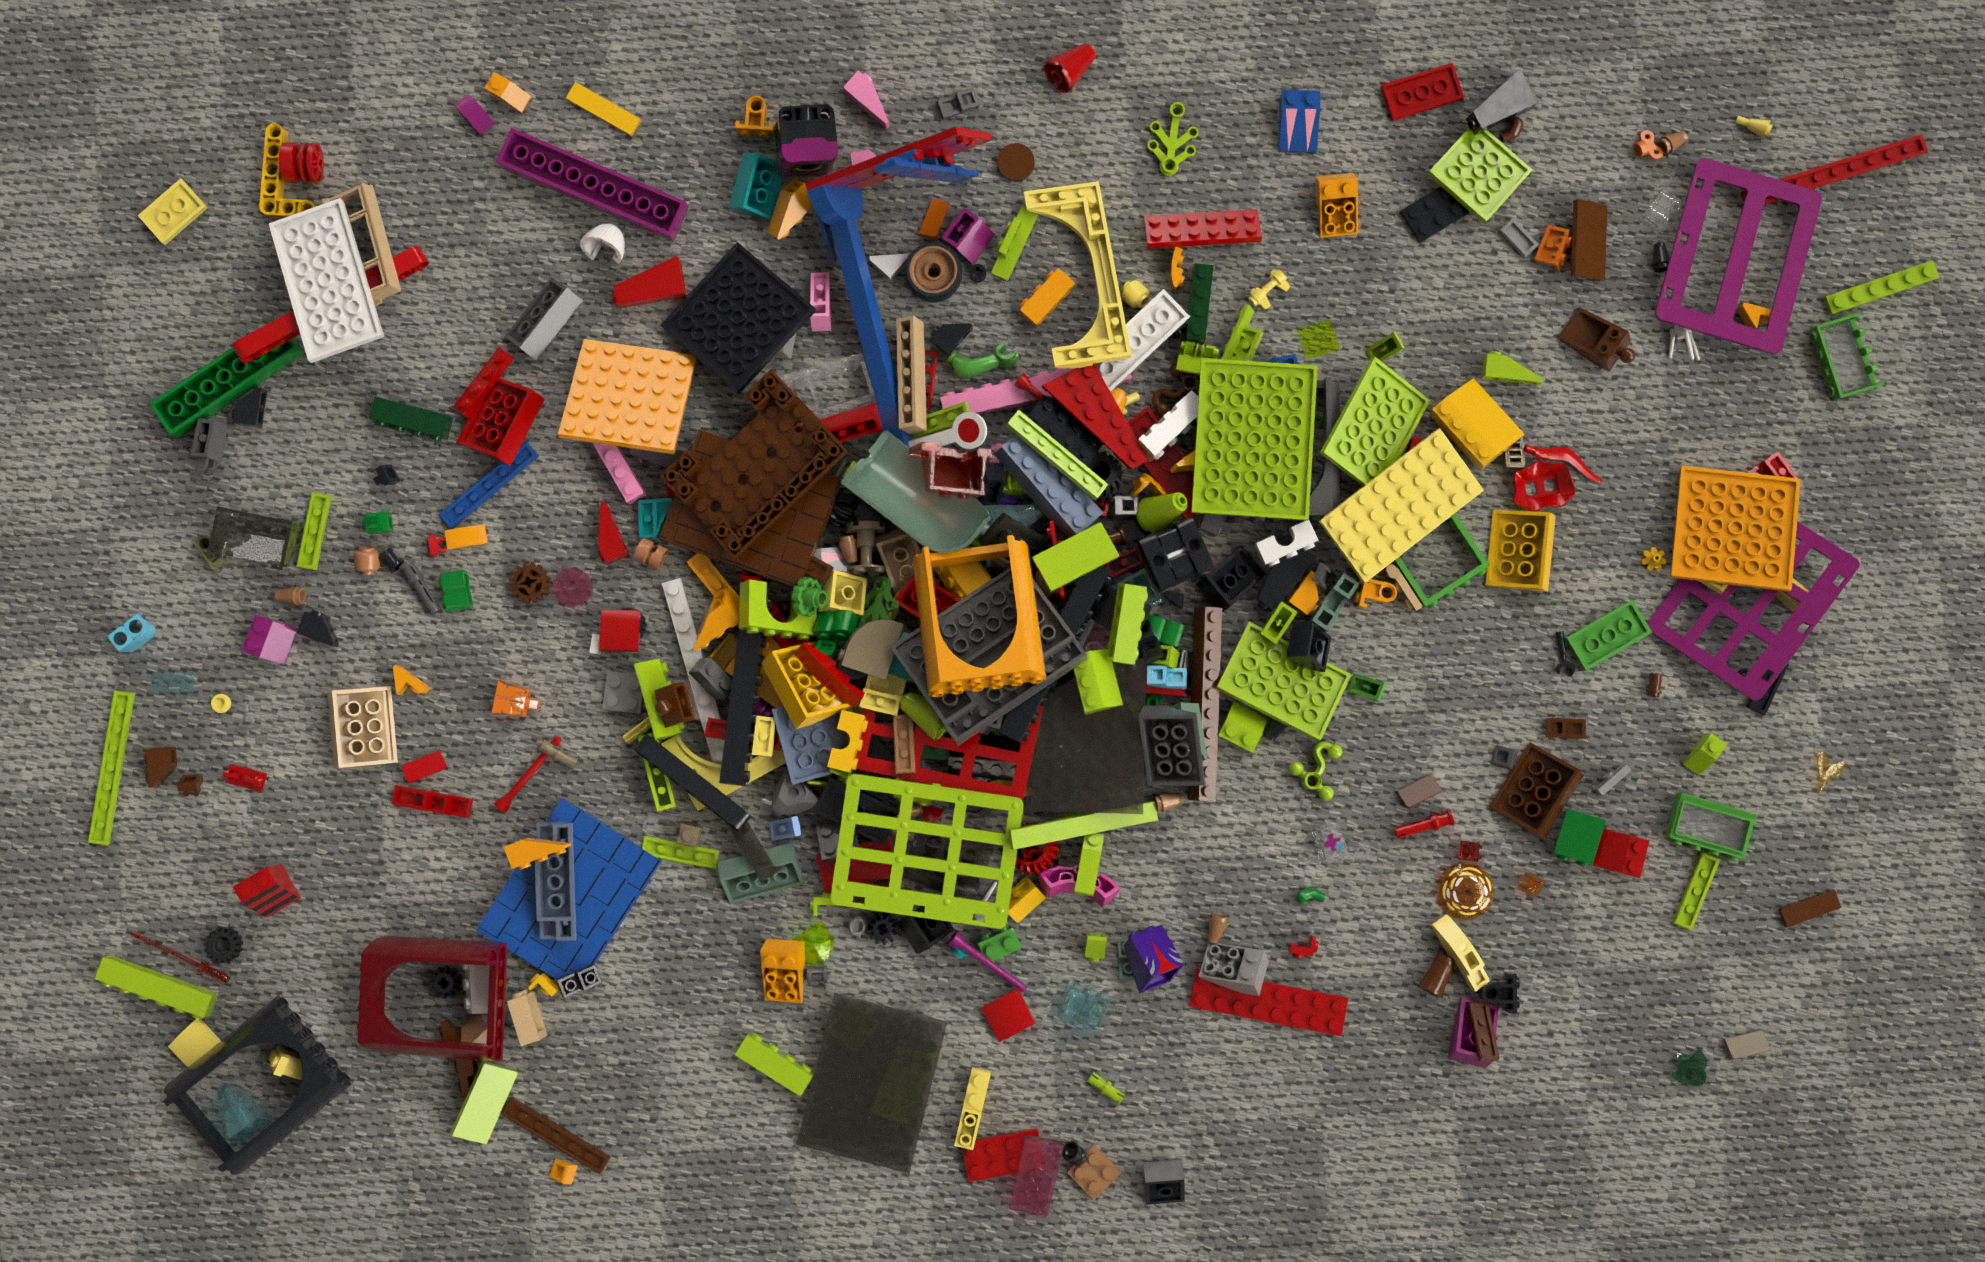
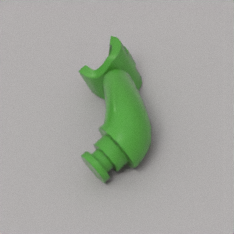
[947,341,1019,378]

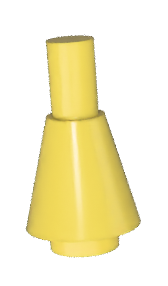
[1735,116,1773,139]

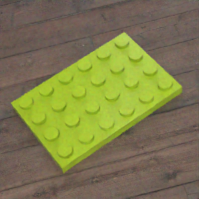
[1320,357,1430,486]
[1216,622,1352,742]

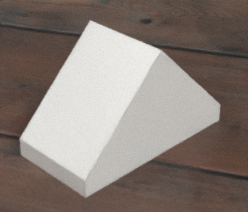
[870,254,908,281]

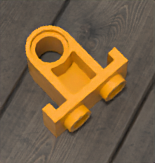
[735,96,775,138]
[1354,578,1397,609]

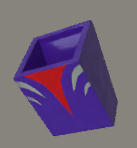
[1124,925,1184,993]

